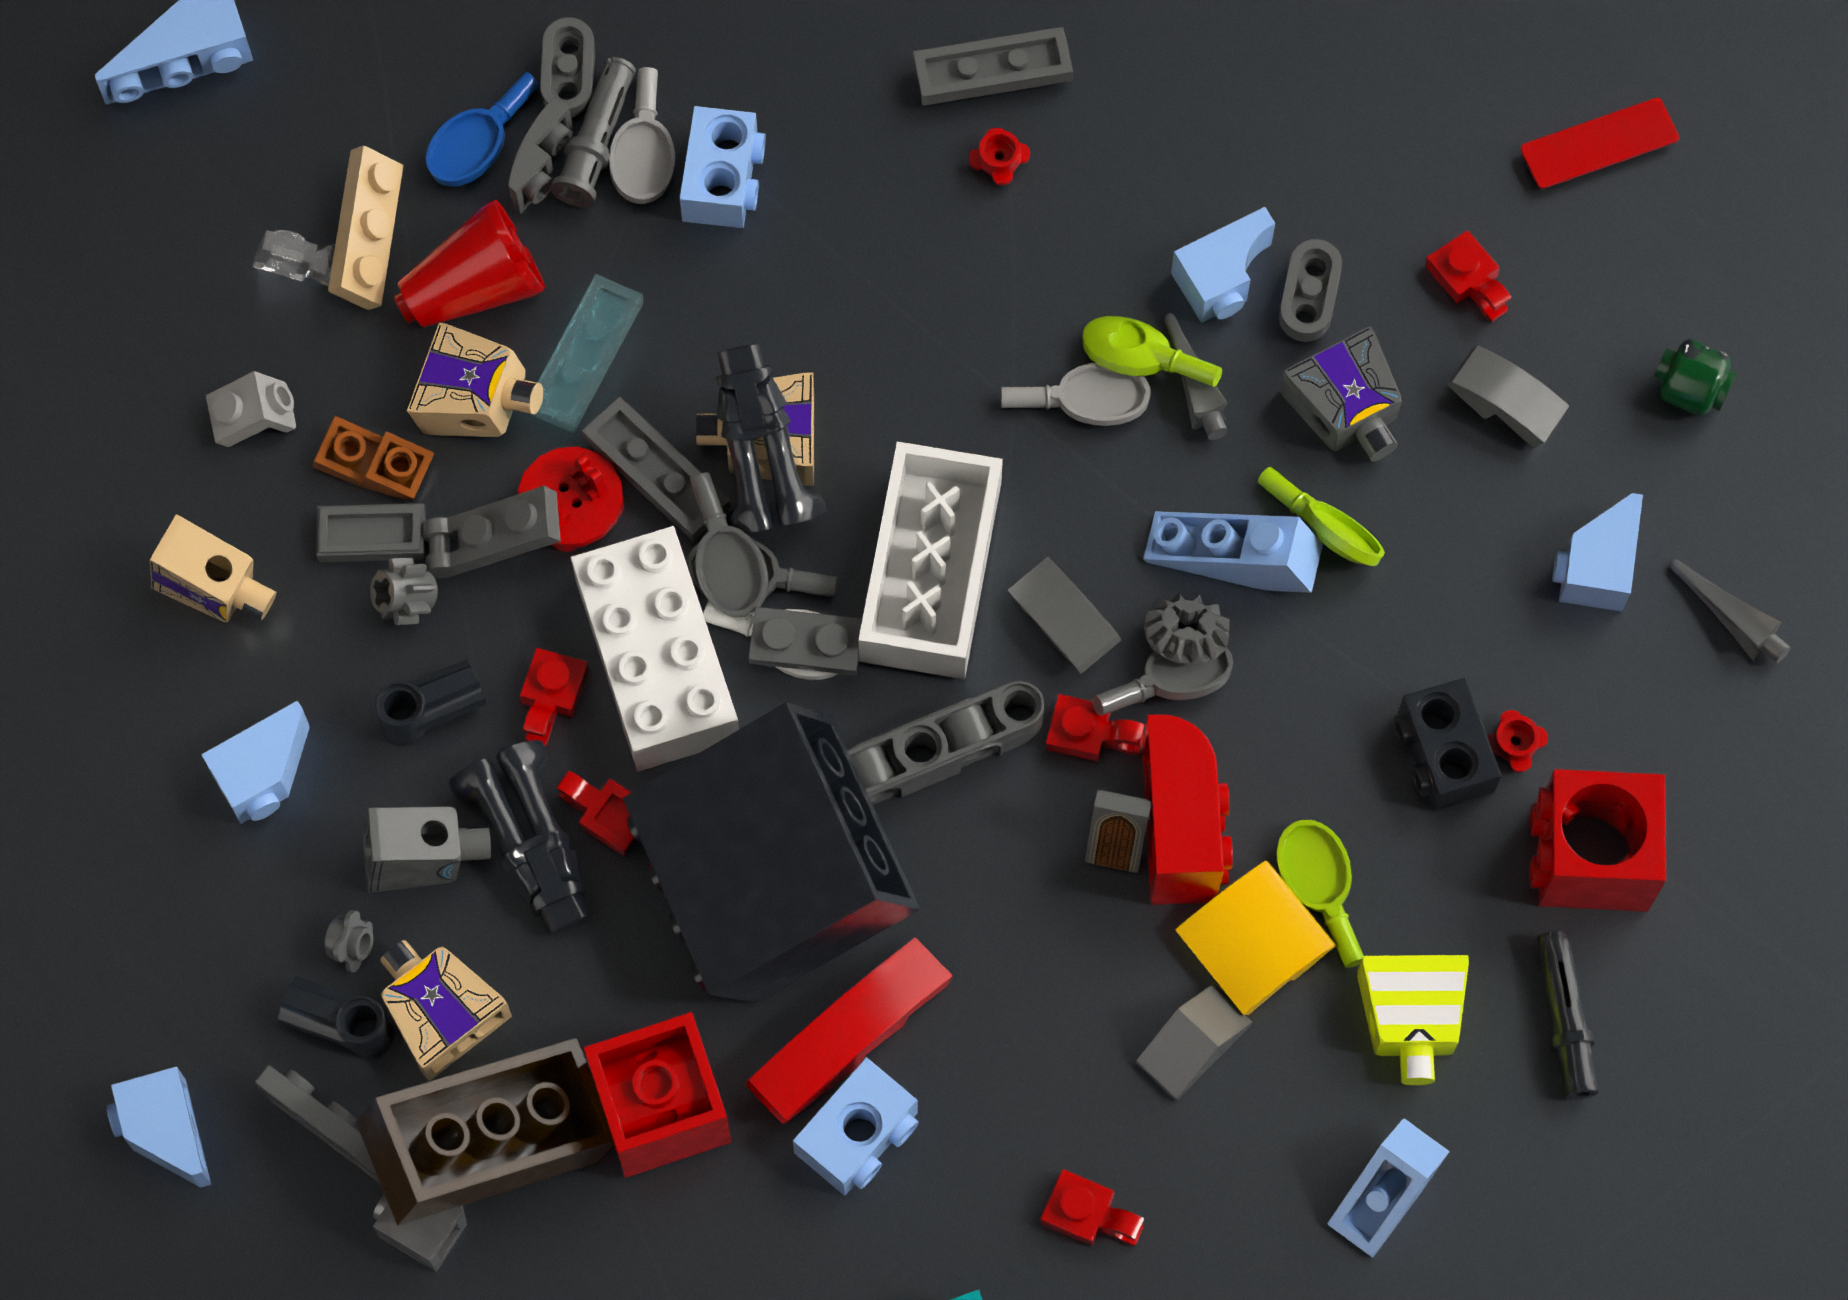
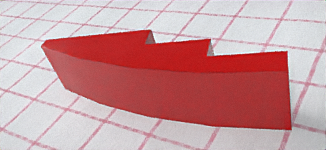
[746,937,953,1125]

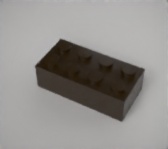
[356,1038,614,1226]

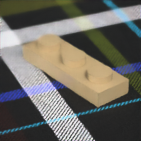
[328,145,403,310]

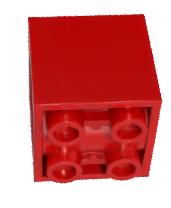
[1529,769,1666,912]
[584,1012,732,1178]

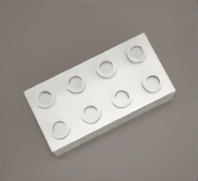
[858,442,1003,679]
[571,526,739,772]

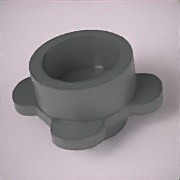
[325,910,373,973]

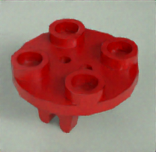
[518,446,624,552]

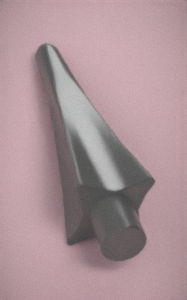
[1164,313,1229,440]
[1670,560,1791,663]

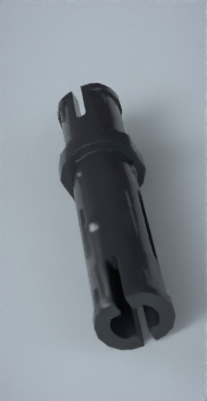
[1537,930,1599,1100]

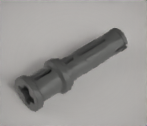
[550,57,636,208]

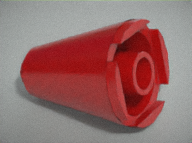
[394,199,546,328]

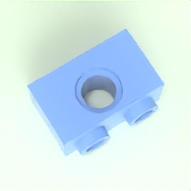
[793,1057,919,1196]

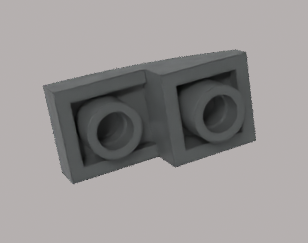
[508,96,574,214]
[1447,345,1569,448]
[1007,557,1121,674]

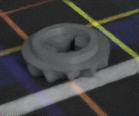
[1144,593,1230,664]

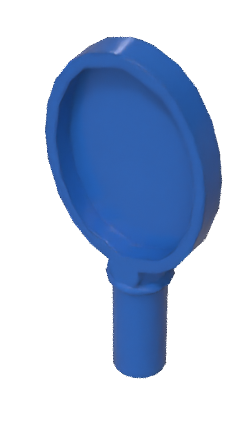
[426,72,540,187]

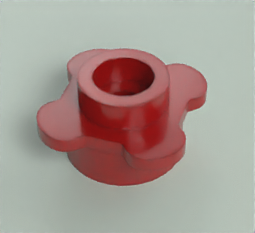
[969,128,1030,185]
[1487,710,1548,773]

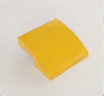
[1175,861,1336,1015]

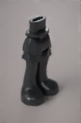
[716,343,827,533]
[448,740,590,935]

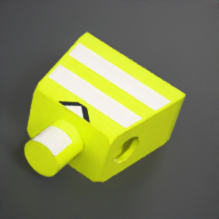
[1357,955,1469,1085]

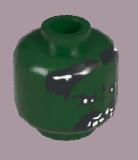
[1654,339,1737,417]

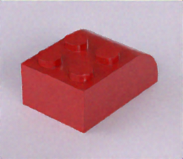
[1142,714,1233,905]

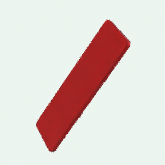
[1520,97,1679,189]

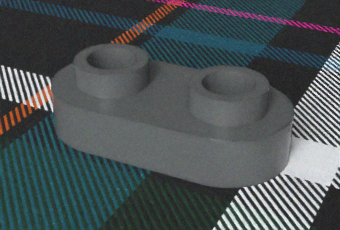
[541,17,595,118]
[1279,239,1342,342]

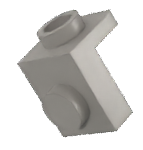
[206,371,296,447]

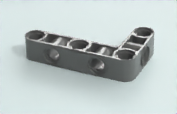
[848,681,1044,805]

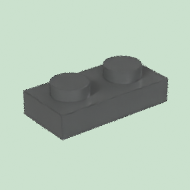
[749,607,862,676]

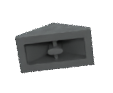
[1136,985,1253,1101]

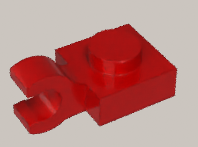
[1425,230,1511,323]
[520,648,589,747]
[1046,694,1144,762]
[556,771,636,857]
[1040,1169,1144,1247]

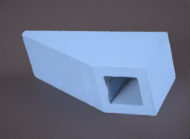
[95,0,253,105]
[1143,511,1323,593]

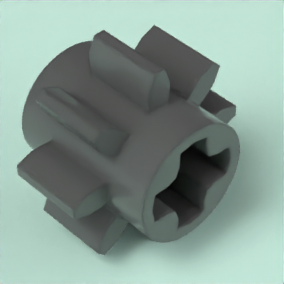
[370,558,438,625]

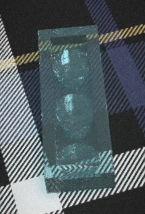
[528,274,644,433]

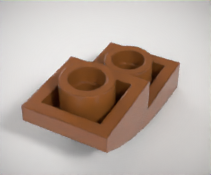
[312,416,434,502]

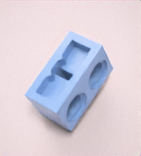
[680,106,766,228]

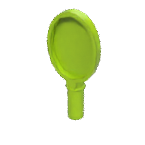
[1082,316,1222,387]
[1258,467,1385,566]
[1277,820,1364,968]

